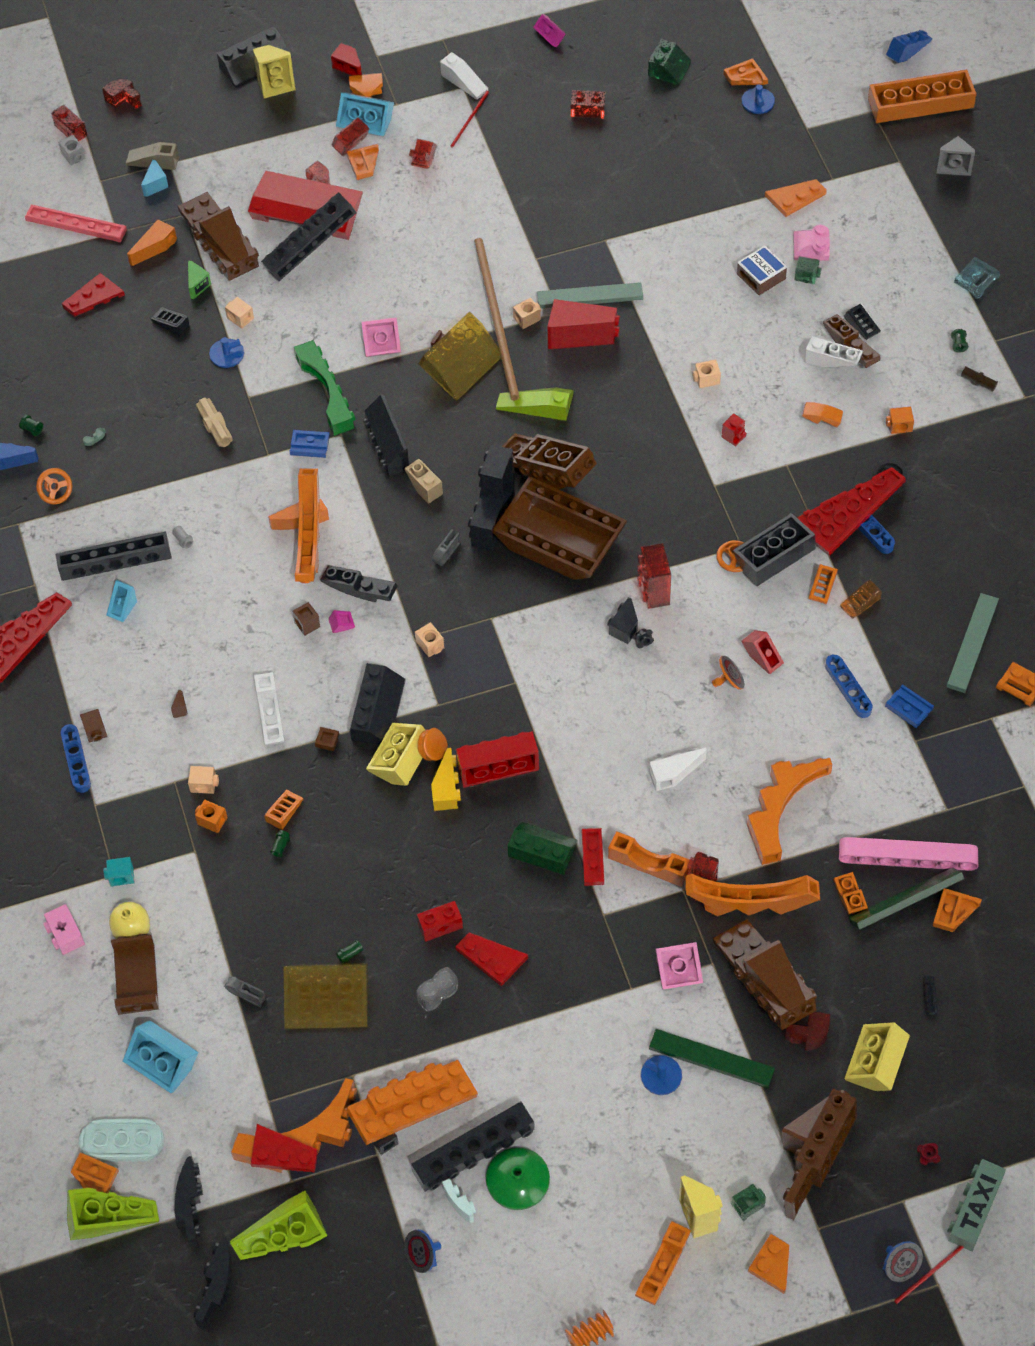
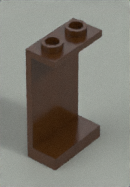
[111,934,159,1015]

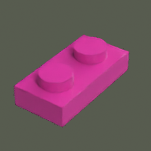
[533,14,565,47]

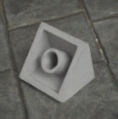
[937,136,975,176]

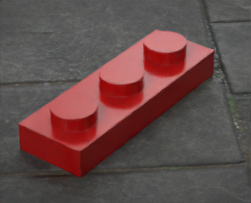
[582,828,605,886]

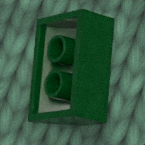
[507,822,578,875]

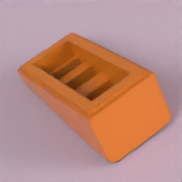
[809,564,838,605]
[265,790,303,830]

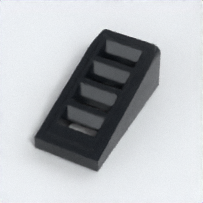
[844,303,881,340]
[151,307,189,336]

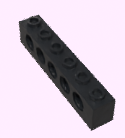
[261,192,356,282]
[55,531,172,581]
[411,1101,535,1192]

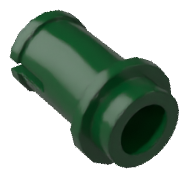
[270,830,290,857]
[336,940,363,964]

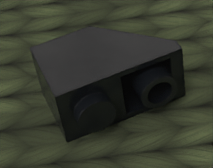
[607,597,638,644]

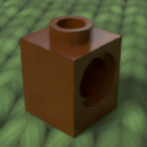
[292,602,320,636]
[80,709,108,743]

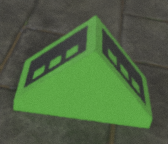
[188,261,211,299]

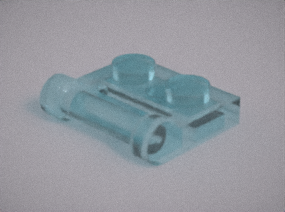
[954,257,1000,298]

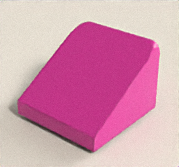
[329,610,355,633]

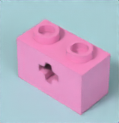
[43,904,85,955]

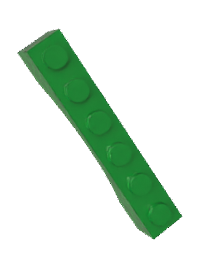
[294,340,356,436]

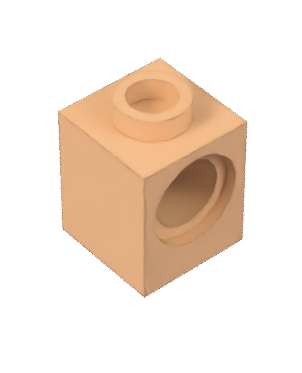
[225,297,254,329]
[513,298,541,329]
[693,360,721,388]
[415,622,444,657]
[188,766,219,794]

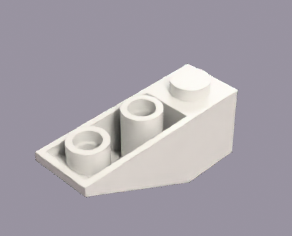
[805,336,863,368]
[649,747,707,791]

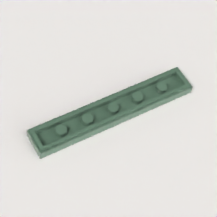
[537,282,643,309]
[947,593,999,693]

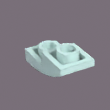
[442,1179,476,1223]

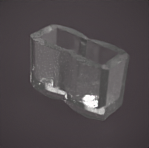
[416,967,458,1012]

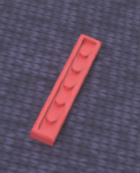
[25,204,127,242]

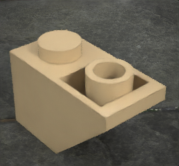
[405,459,443,504]

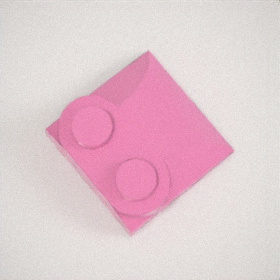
[793,225,830,261]
[361,317,401,357]
[655,942,703,990]

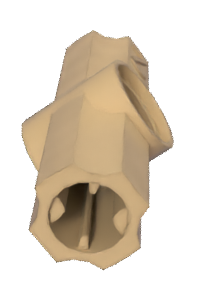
[196,398,233,447]

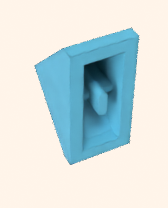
[141,160,168,197]
[106,580,137,622]

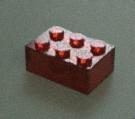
[637,543,671,609]

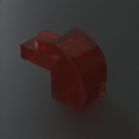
[102,79,141,109]
[409,139,437,169]
[305,160,331,184]
[785,1012,830,1050]

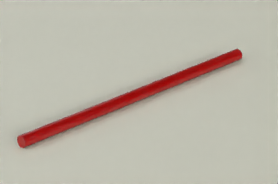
[450,91,489,147]
[894,1246,964,1304]

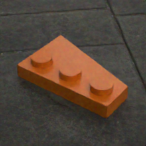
[765,179,827,217]

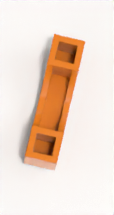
[608,831,691,887]

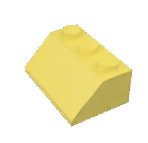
[253,45,295,98]
[366,723,425,786]
[845,1022,910,1091]
[679,1175,723,1239]

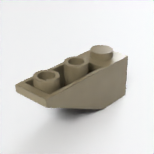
[126,142,179,170]

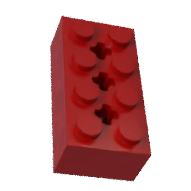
[456,731,539,788]

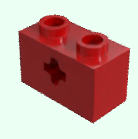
[417,901,463,942]

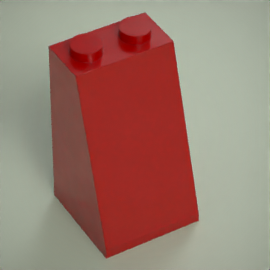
[547,299,620,349]

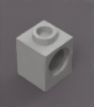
[59,135,86,166]

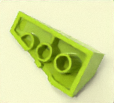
[496,388,574,421]
[67,1188,159,1241]
[230,1191,327,1260]

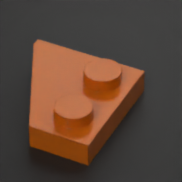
[723,58,768,85]
[347,144,379,180]
[933,888,982,932]
[71,1152,119,1193]
[748,1234,789,1294]

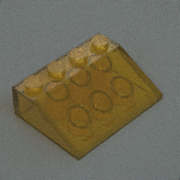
[418,311,501,401]
[284,963,368,1029]

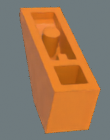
[127,220,177,266]

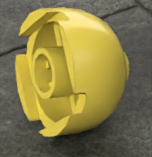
[109,902,150,939]

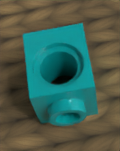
[104,857,135,887]

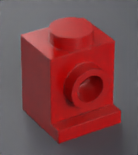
[722,413,747,447]

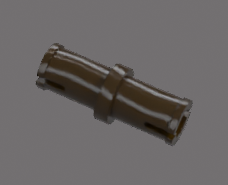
[961,366,998,392]

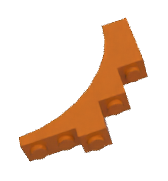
[295,468,320,583]
[747,758,833,865]
[685,874,820,917]
[231,1078,357,1173]

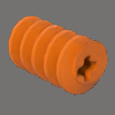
[565,1310,614,1346]

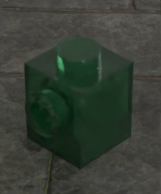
[794,256,822,284]

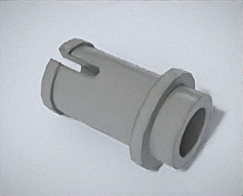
[172,526,193,549]

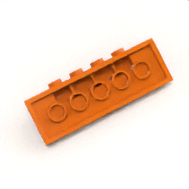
[346,1060,478,1145]

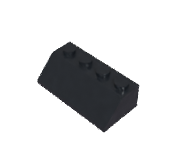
[217,26,292,88]
[363,394,409,476]
[733,513,816,586]
[350,663,406,745]

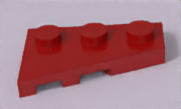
[456,933,528,986]

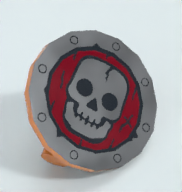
[712,656,745,690]

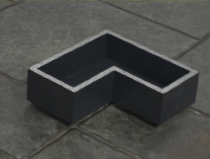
[468,444,515,551]

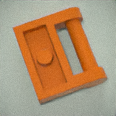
[996,662,1035,706]

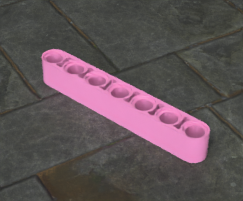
[839,837,978,870]

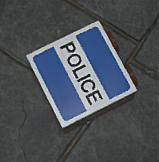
[737,245,787,296]

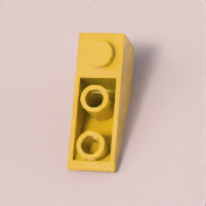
[431,748,461,811]

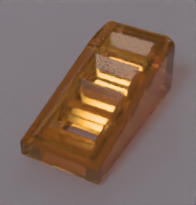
[840,580,882,619]

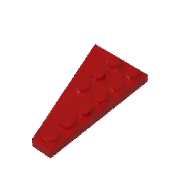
[797,467,906,556]
[0,592,72,684]

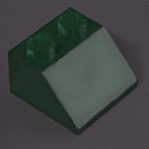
[648,39,691,85]

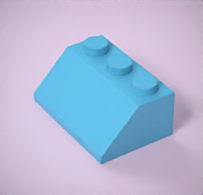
[336,93,394,136]
[123,1020,199,1094]

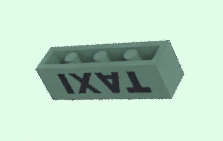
[947,1159,1006,1252]

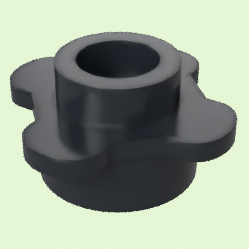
[635,629,654,649]

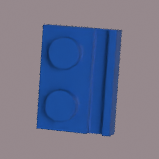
[290,430,330,458]
[885,684,934,728]

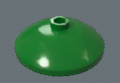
[486,1147,550,1210]

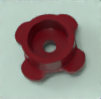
[917,1143,941,1165]

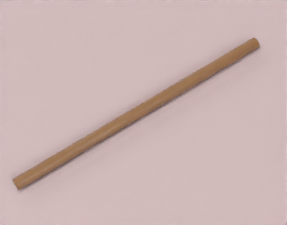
[474,238,520,401]

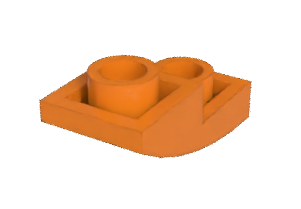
[802,402,843,427]
[833,872,868,915]

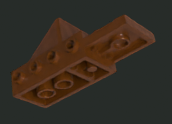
[178,192,259,281]
[502,433,597,490]
[713,919,817,1030]
[782,1089,857,1221]

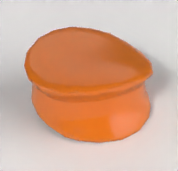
[418,728,448,761]

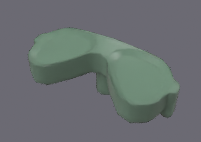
[83,428,106,446]

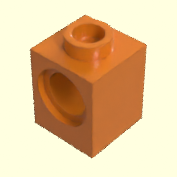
[886,407,914,434]
[195,800,228,833]

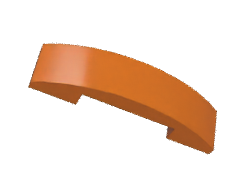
[635,1221,691,1305]

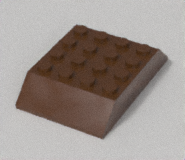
[493,476,627,580]

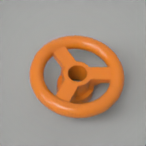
[36,468,72,505]
[717,540,744,572]

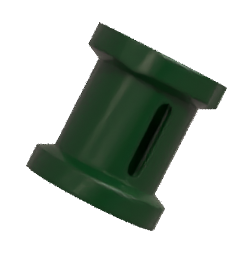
[951,329,969,353]
[19,414,44,436]

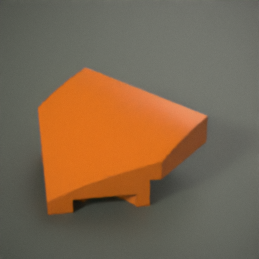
[349,73,383,98]

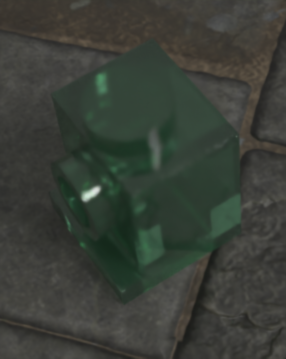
[731,1184,766,1221]

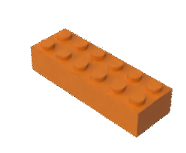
[868,69,976,123]

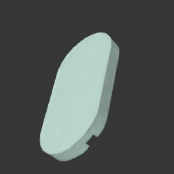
[79,1119,164,1162]

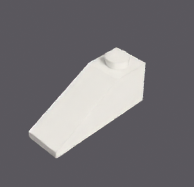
[440,52,488,100]

